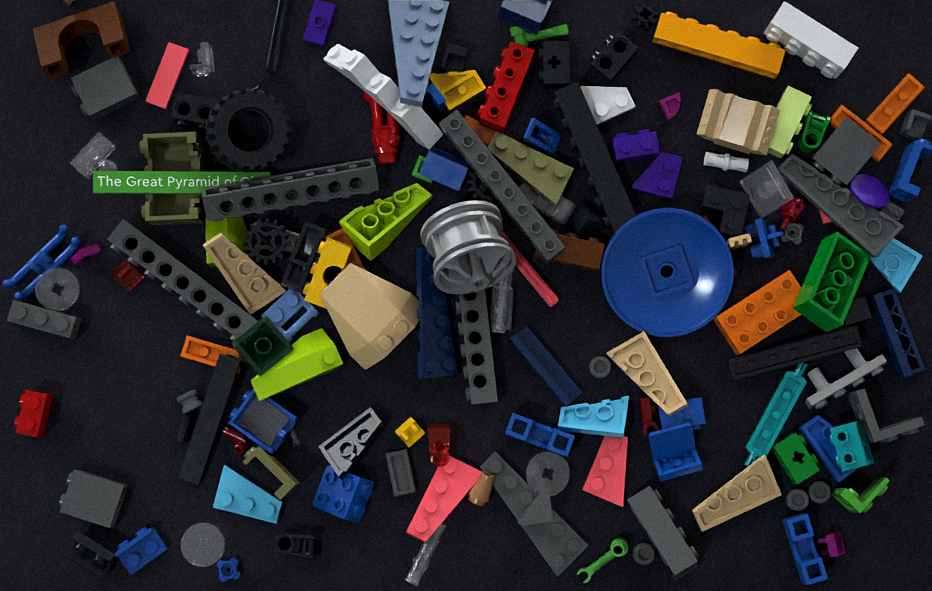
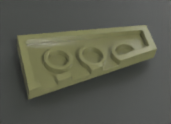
[487,131,574,207]

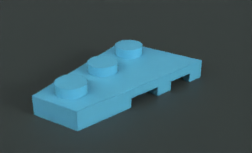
[558,396,629,438]
[213,465,283,524]

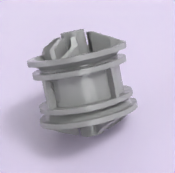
[420,200,516,294]

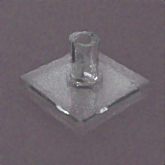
[739,161,794,218]

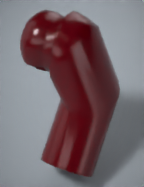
[222,425,248,455]

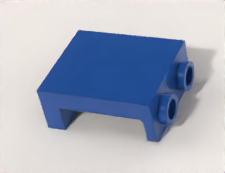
[888,139,932,203]

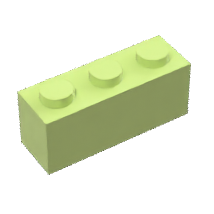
[768,86,812,158]

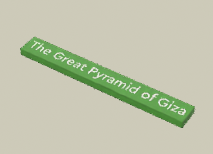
[93,171,270,194]

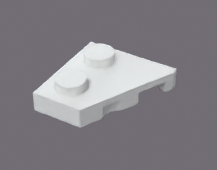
[581,86,636,125]

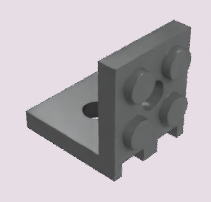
[847,389,925,443]

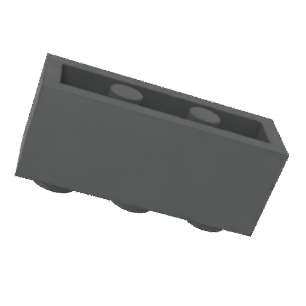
[7,300,82,340]

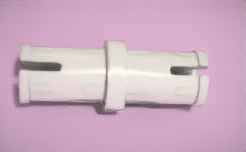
[703,152,749,172]

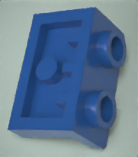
[114,527,168,575]

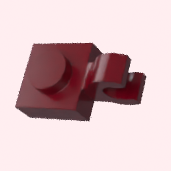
[639,397,660,436]

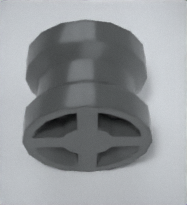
[176,389,203,414]

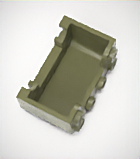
[140,132,205,225]

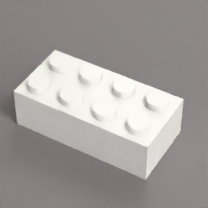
[763,1,858,79]

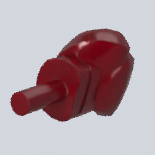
[780,197,805,231]

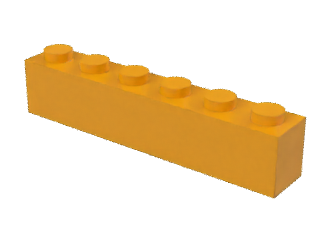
[652,12,786,79]

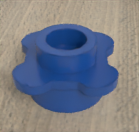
[217,558,240,582]

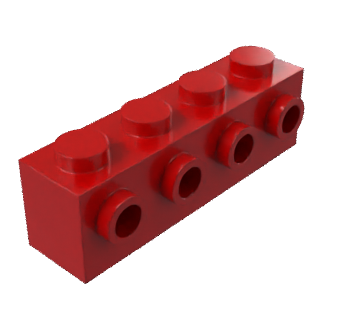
[477,41,535,133]

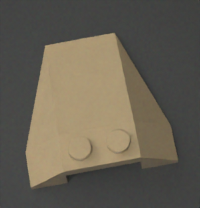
[320,263,420,370]

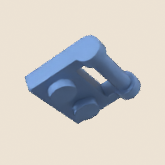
[261,289,320,344]

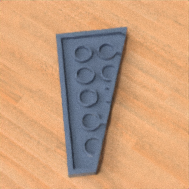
[388,0,449,107]

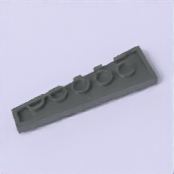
[777,154,904,258]
[480,451,589,576]

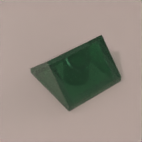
[232,316,294,377]

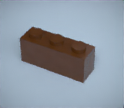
[535,229,605,272]

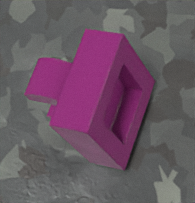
[818,531,846,557]

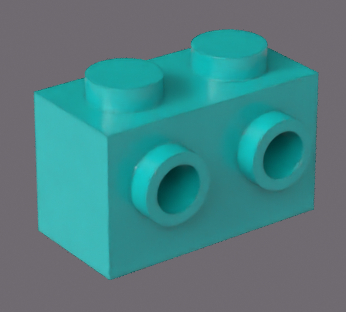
[830,420,874,472]

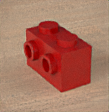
[14,390,54,438]

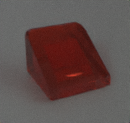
[111,259,144,291]

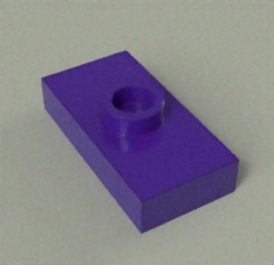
[303,0,336,47]

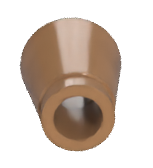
[468,471,494,506]

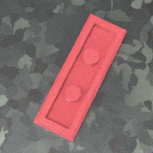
[146,42,190,110]

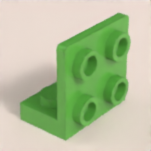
[831,477,890,513]

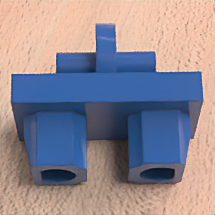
[745,218,784,258]

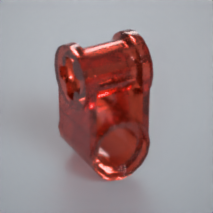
[428,424,450,467]

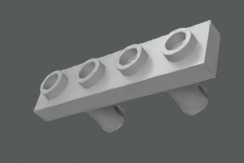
[805,348,887,410]

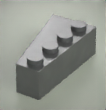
[627,486,699,582]

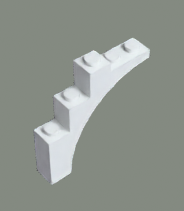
[324,44,443,150]

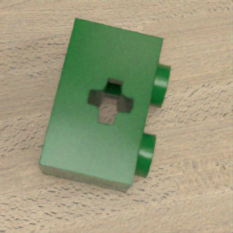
[771,433,820,484]

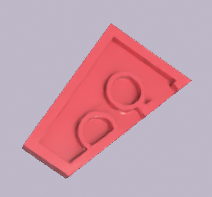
[582,436,628,507]

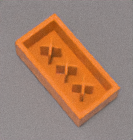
[713,270,801,355]

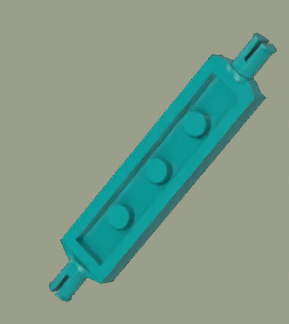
[744,362,808,466]

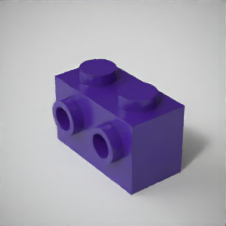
[611,129,660,164]

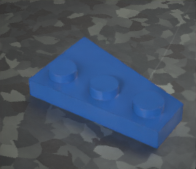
[798,415,859,482]

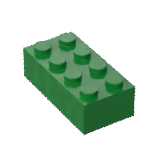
[793,232,871,332]

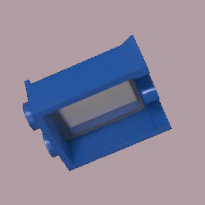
[229,389,300,454]

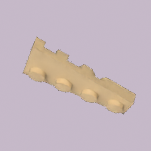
[203,233,286,315]
[606,331,688,417]
[692,454,782,532]

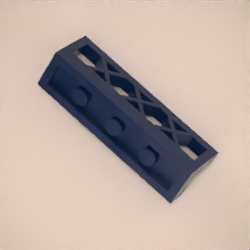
[868,288,925,379]
[510,326,582,406]

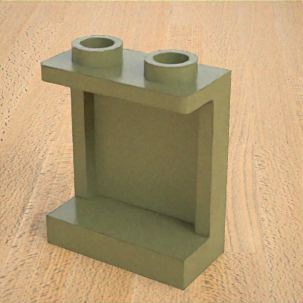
[243,446,301,500]

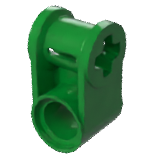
[798,109,831,153]

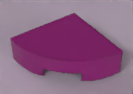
[659,92,681,121]
[71,244,101,265]

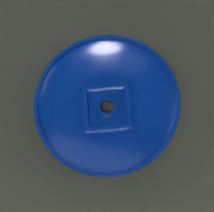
[601,208,734,337]

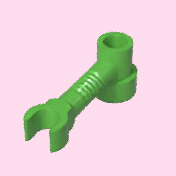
[510,24,569,47]
[577,537,629,583]

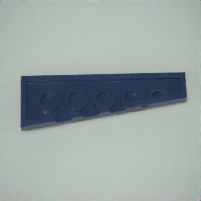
[416,247,458,380]

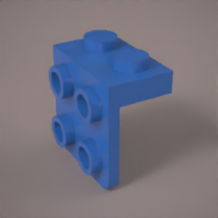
[649,423,703,482]
[313,465,375,523]

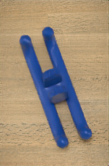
[2,224,81,300]

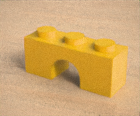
[303,237,353,309]

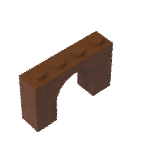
[33,1,131,79]

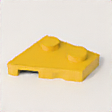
[430,70,486,112]

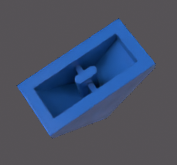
[523,118,562,155]

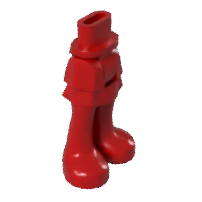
[364,91,400,164]

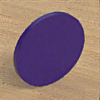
[849,174,890,209]

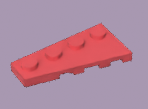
[406,454,482,543]

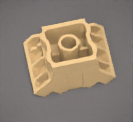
[697,89,780,155]

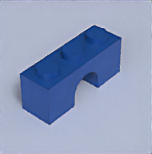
[505,413,575,457]
[782,513,828,585]

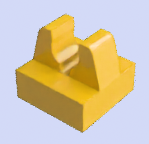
[395,417,425,448]

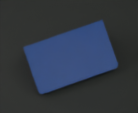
[422,83,446,114]
[420,147,470,191]

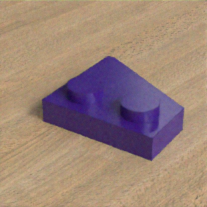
[631,152,683,200]

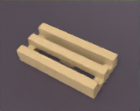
[726,234,752,250]

